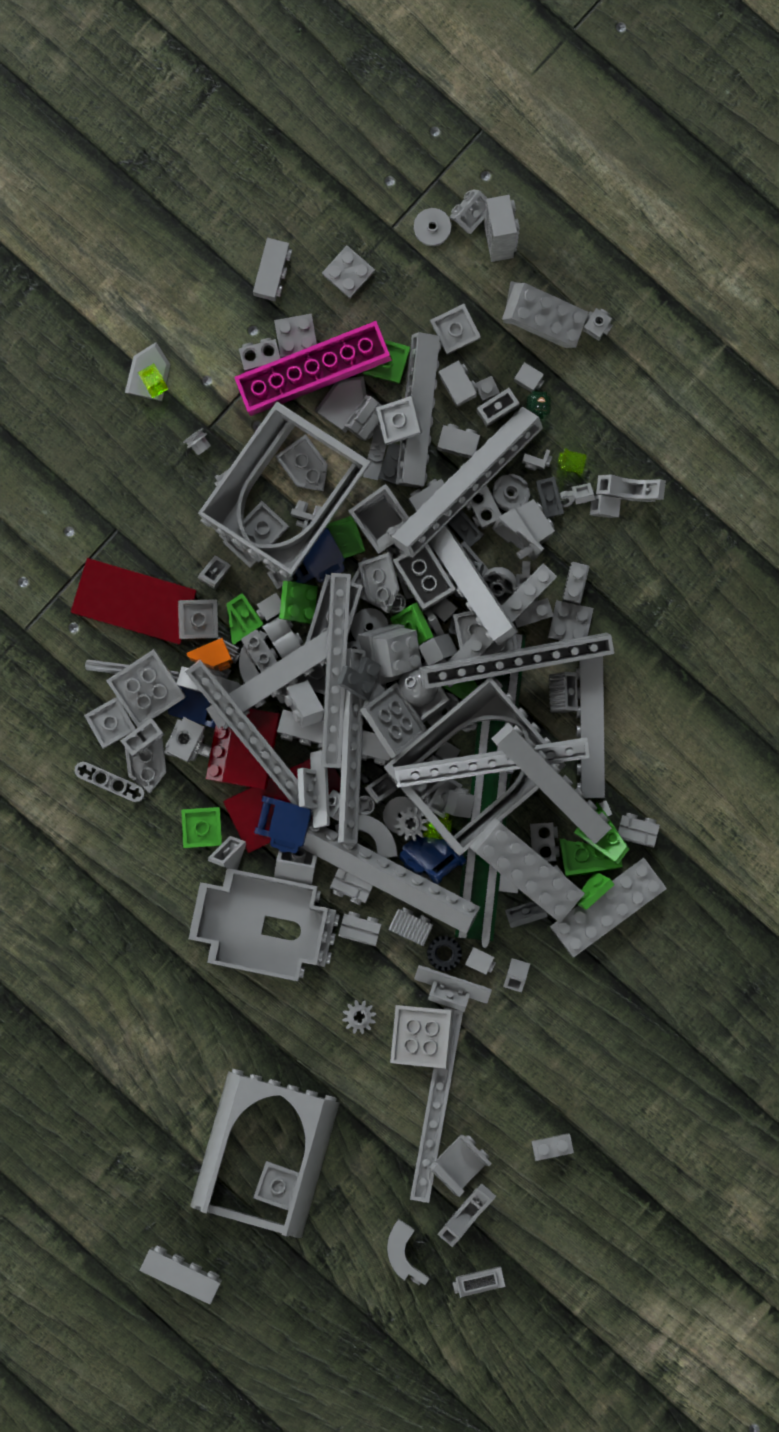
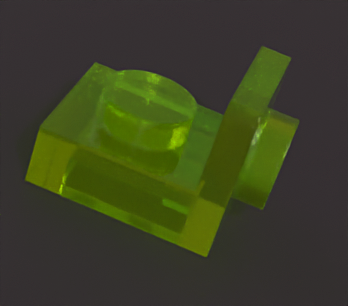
[137,363,168,398]
[558,448,587,474]
[423,813,452,839]

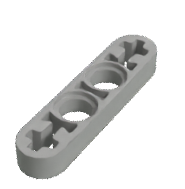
[75,762,145,803]

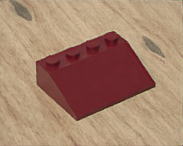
[206,708,280,790]

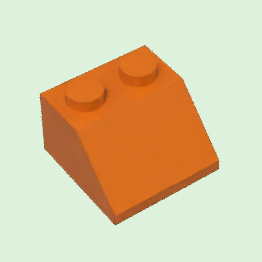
[187,638,233,672]

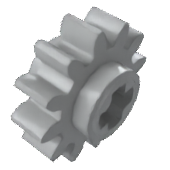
[395,807,429,841]
[342,1000,376,1034]

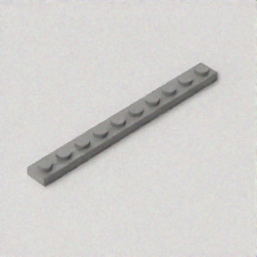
[321,573,351,768]
[338,649,366,844]
[185,660,313,815]
[394,737,590,788]
[410,1008,463,1203]

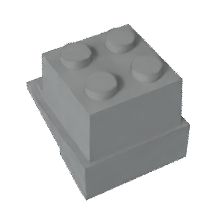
[348,484,409,554]
[492,499,555,561]
[358,624,422,685]

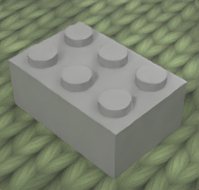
[393,544,456,612]

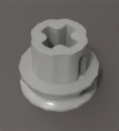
[183,428,211,455]

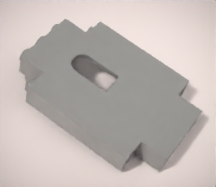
[188,868,340,982]

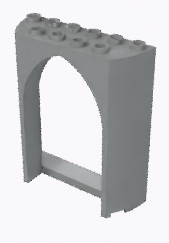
[198,402,371,578]
[384,677,566,856]
[190,1069,340,1238]

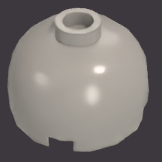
[482,567,517,604]
[398,669,437,707]

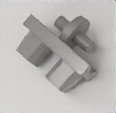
[291,500,322,532]

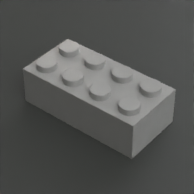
[502,283,588,348]
[139,1245,222,1304]

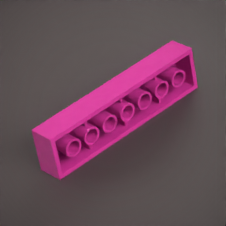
[234,321,392,417]

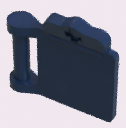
[294,528,345,584]
[168,686,216,728]
[254,795,312,853]
[399,827,466,884]

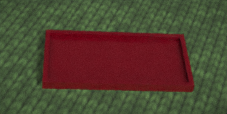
[70,558,197,645]
[223,759,341,853]

